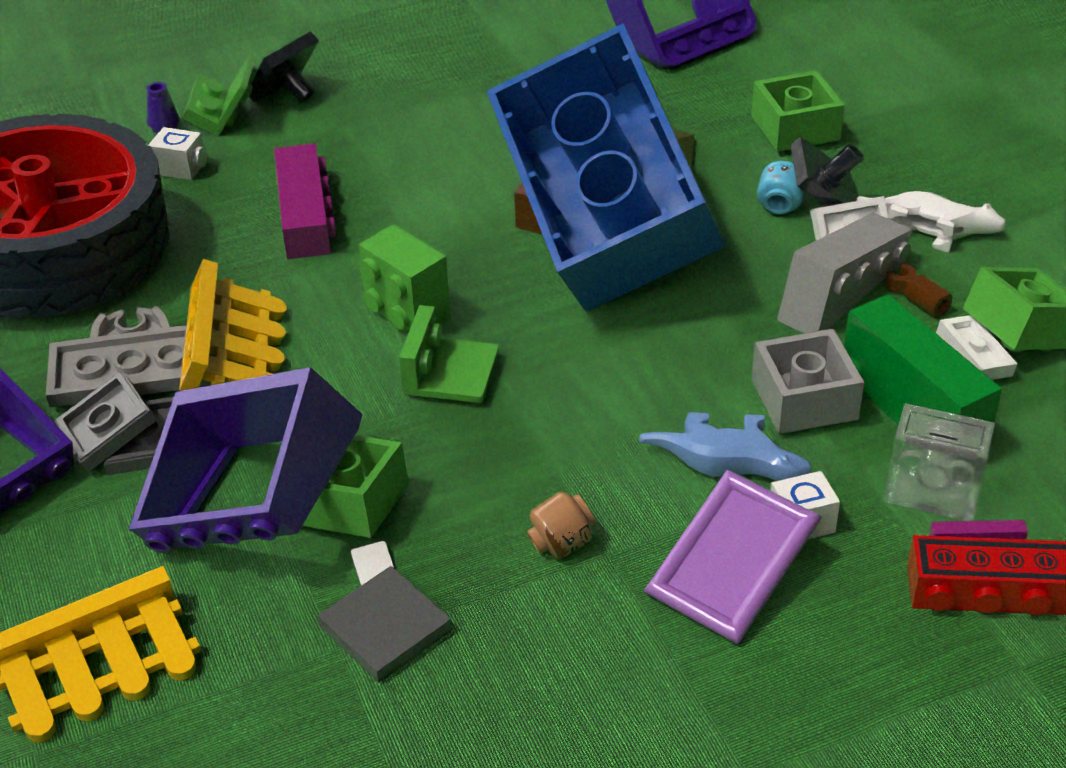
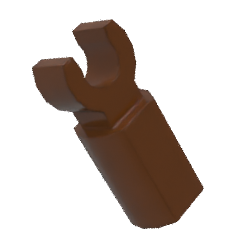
[885,263,952,319]

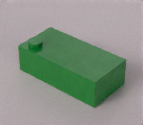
[844,294,1002,471]

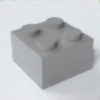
[752,329,864,434]

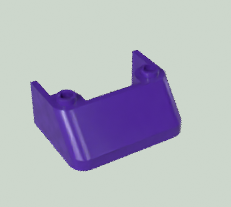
[606,0,756,69]

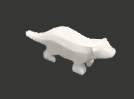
[856,191,1006,253]

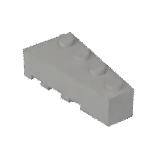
[777,212,912,334]

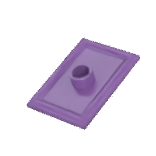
[644,469,822,645]

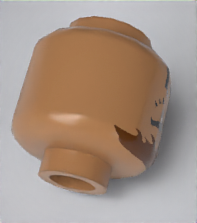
[526,491,596,559]

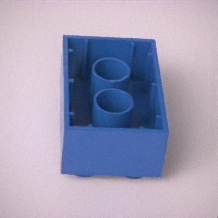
[486,23,726,312]

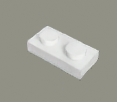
[810,196,888,241]
[936,315,1017,380]

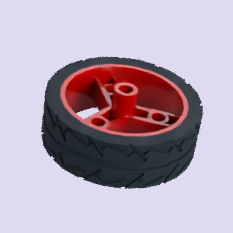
[0,114,169,318]

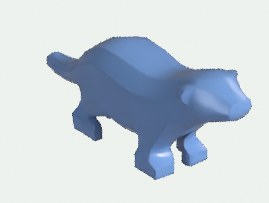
[639,412,811,481]

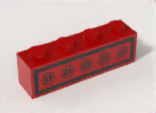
[907,535,1066,615]

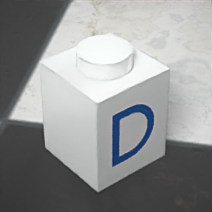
[148,127,207,180]
[771,471,840,539]

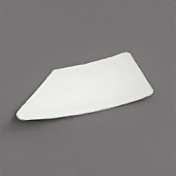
[351,541,394,585]

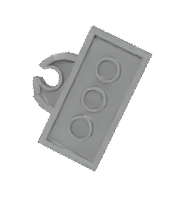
[46,306,213,407]

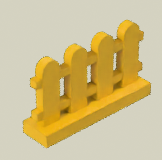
[179,259,287,391]
[0,566,201,743]

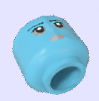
[757,161,805,214]

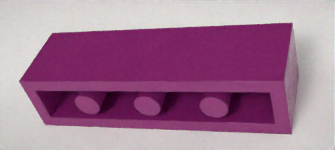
[274,143,336,259]

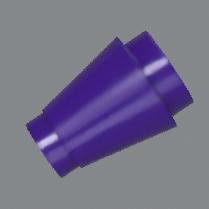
[146,82,180,134]

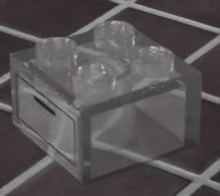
[883,403,995,521]

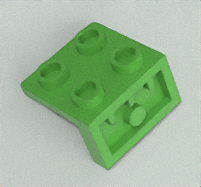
[182,51,258,136]
[399,305,499,403]

